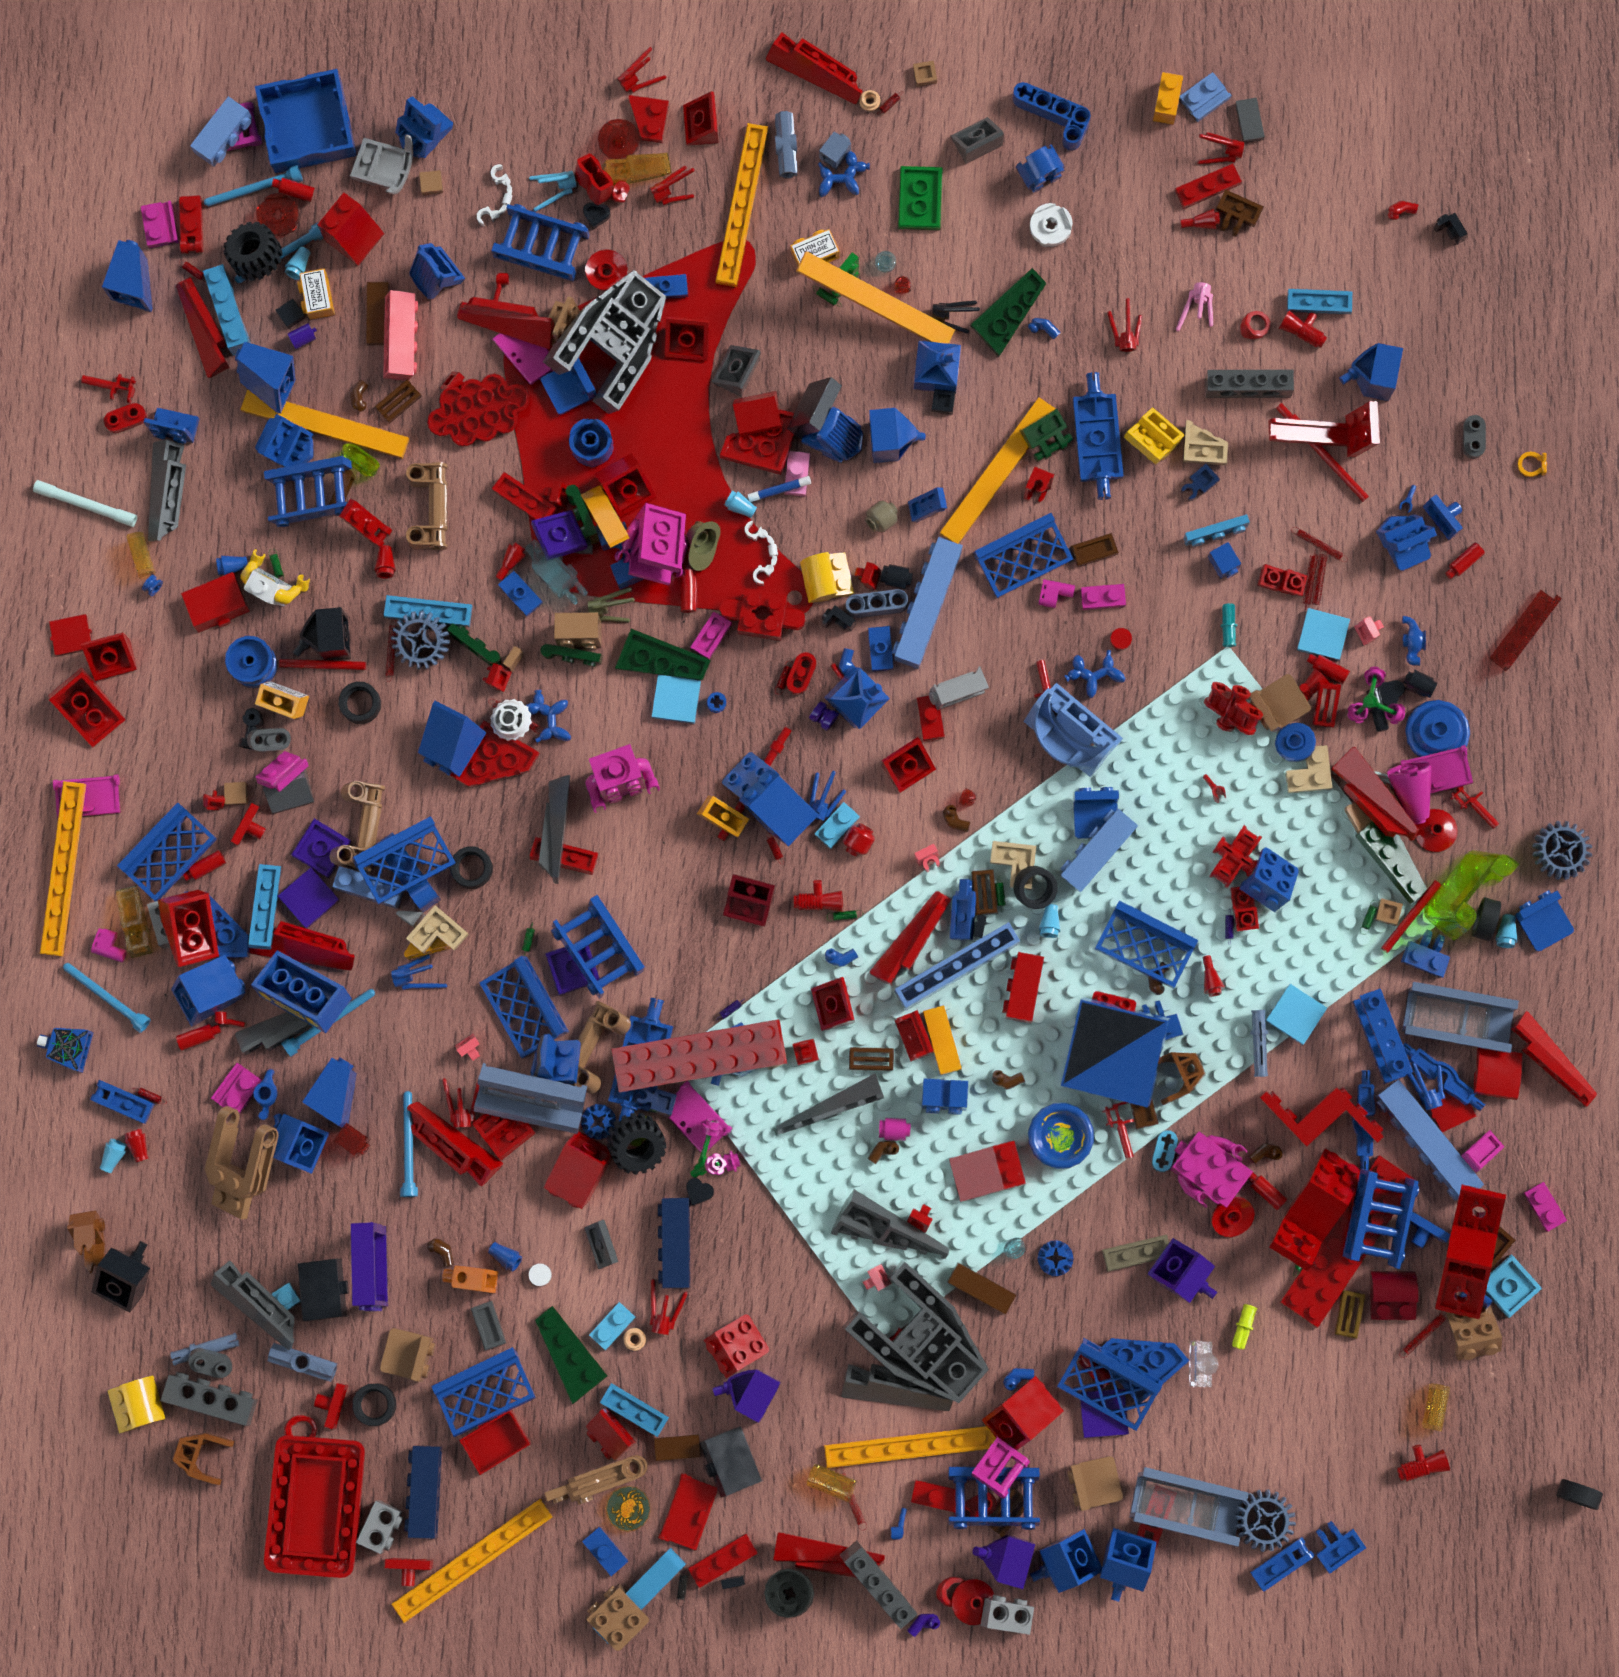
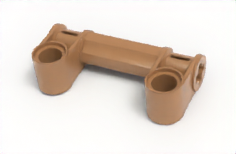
[406,462,448,550]
[330,781,385,872]
[570,1001,631,1094]

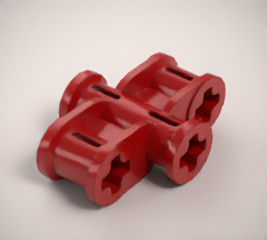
[1204,682,1263,735]
[1209,825,1262,888]

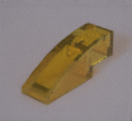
[601,153,672,186]
[116,885,153,958]

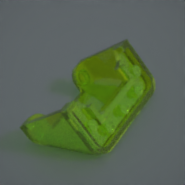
[1424,850,1519,941]

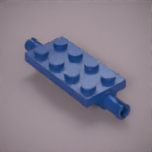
[1073,372,1124,500]
[608,998,674,1121]

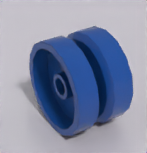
[225,636,278,688]

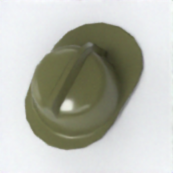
[686,521,720,571]

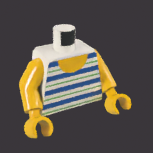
[240,549,310,606]

